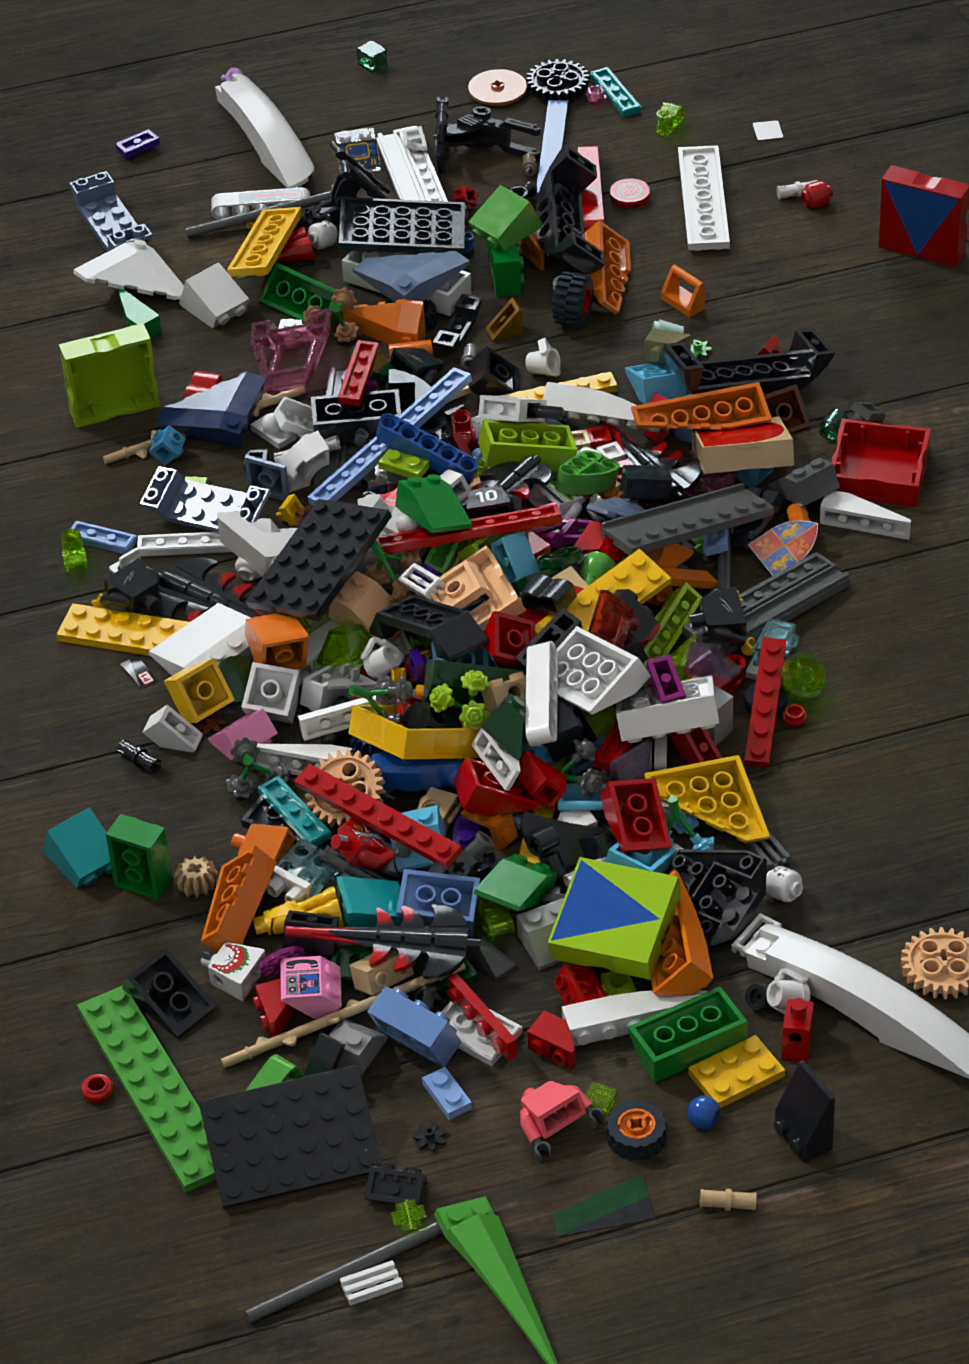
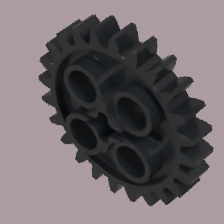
[526,59,590,101]

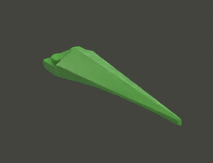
[434,1197,558,1364]

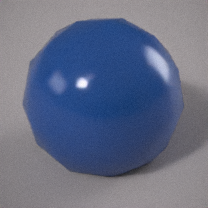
[687,1096,720,1130]

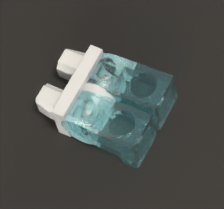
[266,838,341,903]

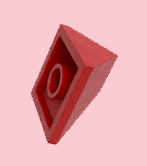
[483,611,535,669]

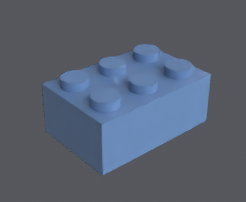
[367,986,461,1067]

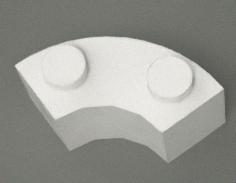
[280,431,330,493]

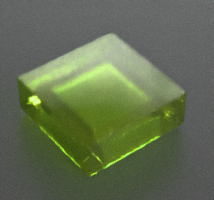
[585,1081,617,1115]

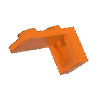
[461,810,518,850]

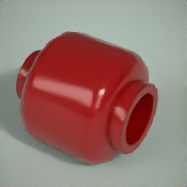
[801,180,833,210]

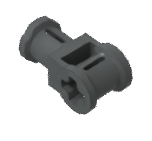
[448,831,495,876]

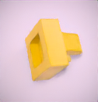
[276,494,305,527]

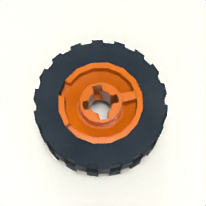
[606,1100,667,1161]

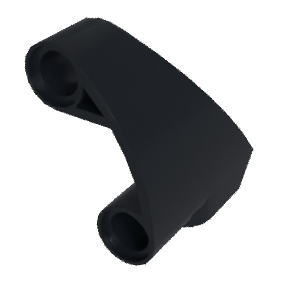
[519,811,615,878]

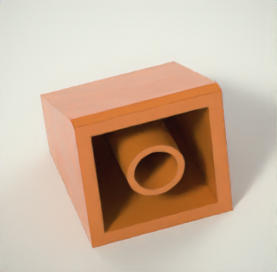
[245,613,309,670]

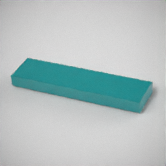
[590,67,641,117]
[258,776,332,849]

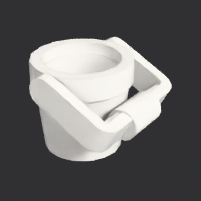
[525,338,561,377]
[360,637,404,680]
[767,967,810,1014]

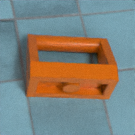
[661,264,705,318]

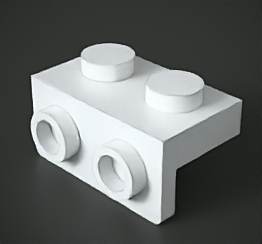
[273,397,314,437]

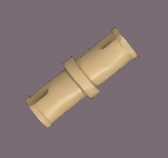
[700,1188,757,1211]

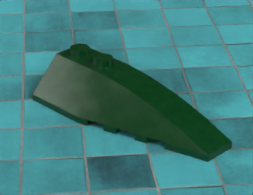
[422,659,526,713]

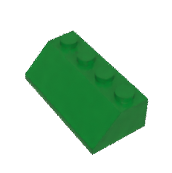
[259,262,343,331]
[628,986,747,1083]

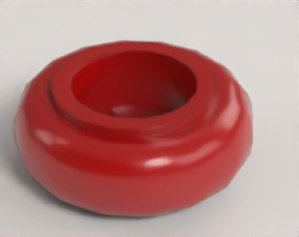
[81,1074,114,1103]

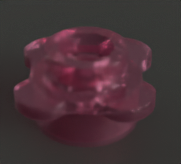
[585,85,607,103]

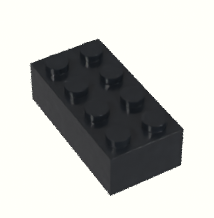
[311,389,401,443]

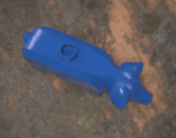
[370,751,465,801]

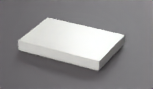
[441,1001,523,1066]

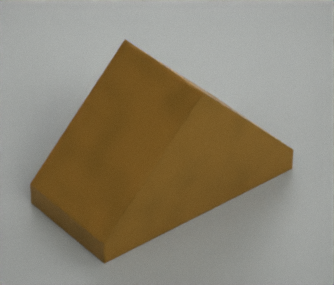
[485,297,524,342]

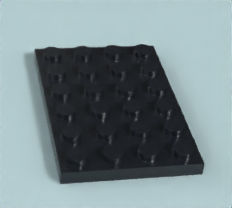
[338,197,465,255]
[245,499,392,621]
[198,1065,382,1209]

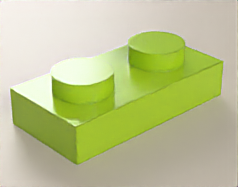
[378,448,429,478]

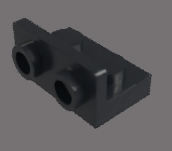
[364,1163,428,1209]

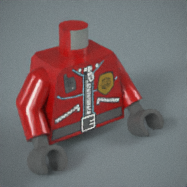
[331,818,411,871]

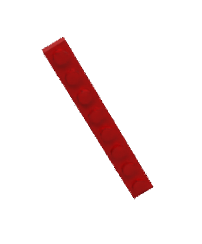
[375,504,562,554]
[294,764,463,869]

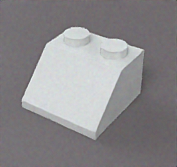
[242,662,300,724]

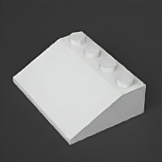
[149,603,253,676]
[556,626,651,715]
[616,675,719,743]

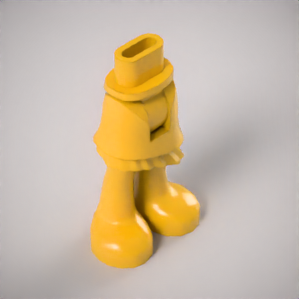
[253,886,344,935]

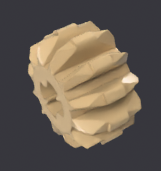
[174,856,218,898]

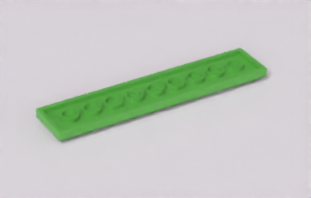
[77,986,216,1193]

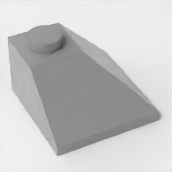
[329,1019,388,1076]

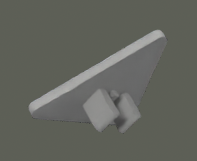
[327,663,377,690]

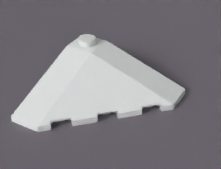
[73,240,184,300]

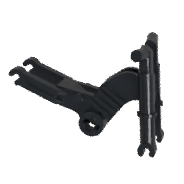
[434,97,541,174]
[293,141,390,233]

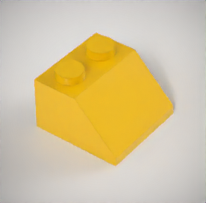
[164,658,235,723]

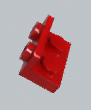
[554,963,607,1006]

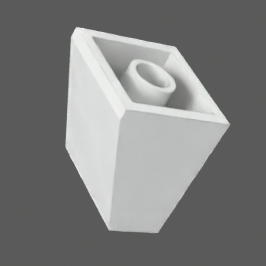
[179,262,249,328]

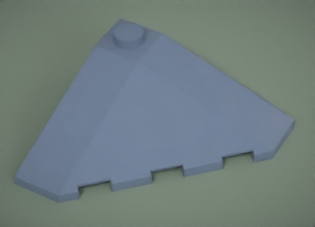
[352,251,470,302]
[587,497,697,554]

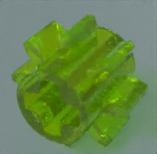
[390,1199,426,1231]

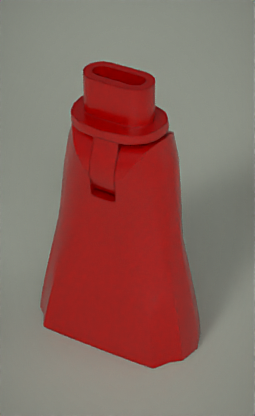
[276,227,314,263]

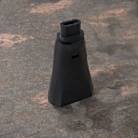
[732,486,785,553]

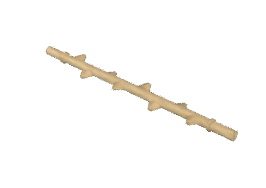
[103,385,306,464]
[221,962,466,1068]

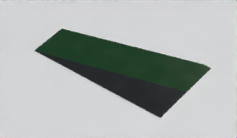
[552,1174,655,1236]

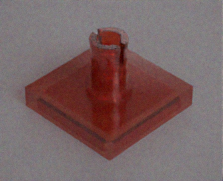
[588,590,639,650]

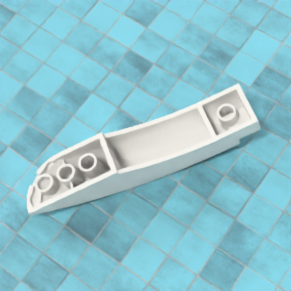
[215,74,315,188]
[745,924,969,1079]

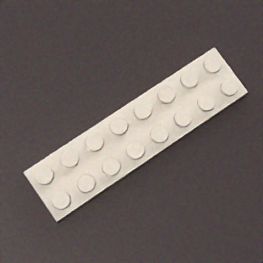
[678,146,730,251]

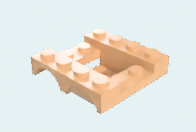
[413,545,526,630]

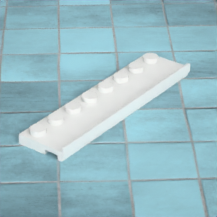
[376,126,447,201]

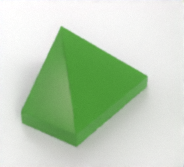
[424,542,462,575]

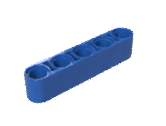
[376,413,478,485]

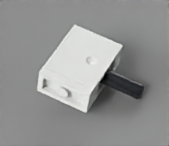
[478,395,565,422]

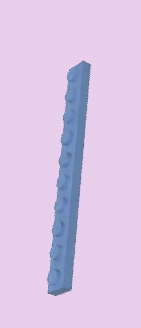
[307,367,472,505]

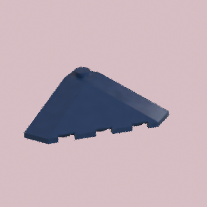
[157,372,267,448]

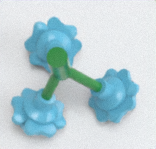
[667,796,715,850]

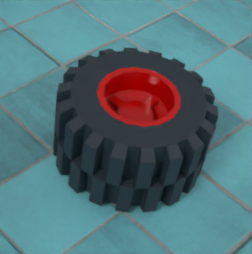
[552,271,594,328]

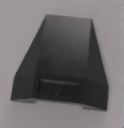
[664,849,767,946]

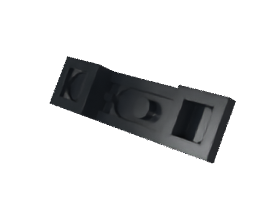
[432,294,482,350]

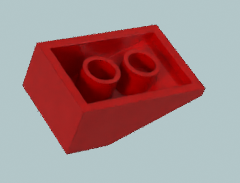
[453,757,542,815]
[600,778,672,853]

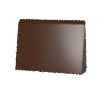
[764,384,811,433]

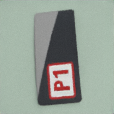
[120,657,157,689]

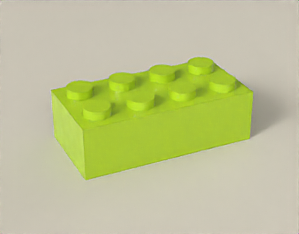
[478,420,578,472]

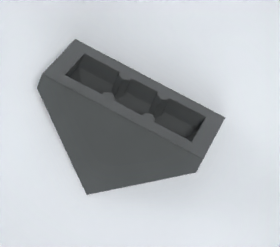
[466,936,516,981]

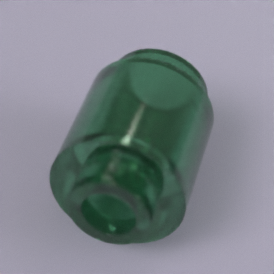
[819,409,848,440]

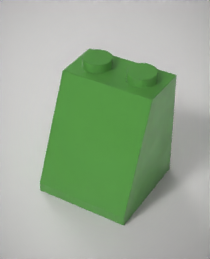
[468,185,543,251]

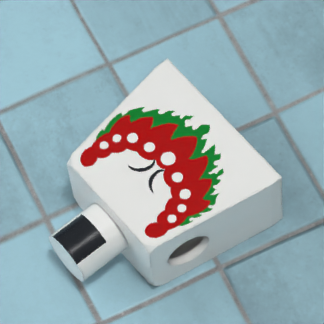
[201,942,267,1001]

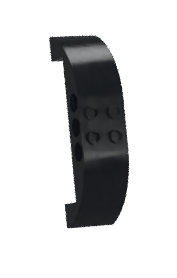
[536,144,605,274]
[663,328,835,395]
[387,369,448,492]

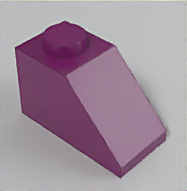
[646,655,686,703]

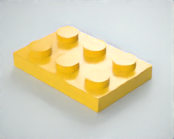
[688,1035,785,1109]

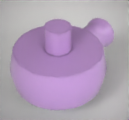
[221,68,243,82]

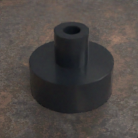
[745,983,770,1010]

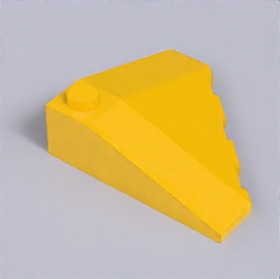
[644,755,770,843]

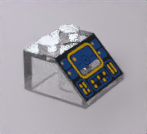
[334,128,380,172]

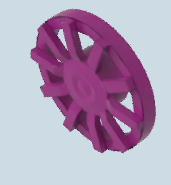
[258,946,306,978]

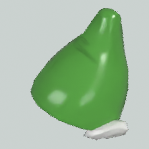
[576,551,616,586]

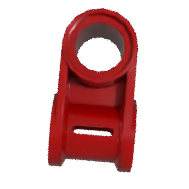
[451,410,477,448]

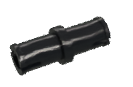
[117,740,162,773]

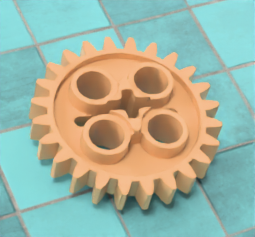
[305,749,385,827]
[901,927,969,999]

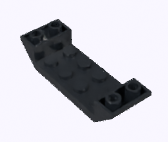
[369,594,489,662]

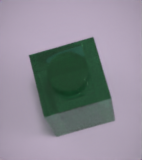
[357,40,388,73]

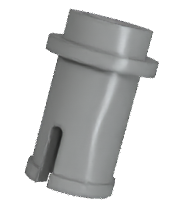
[461,344,478,370]

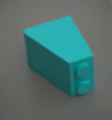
[42,807,112,888]
[337,876,403,927]

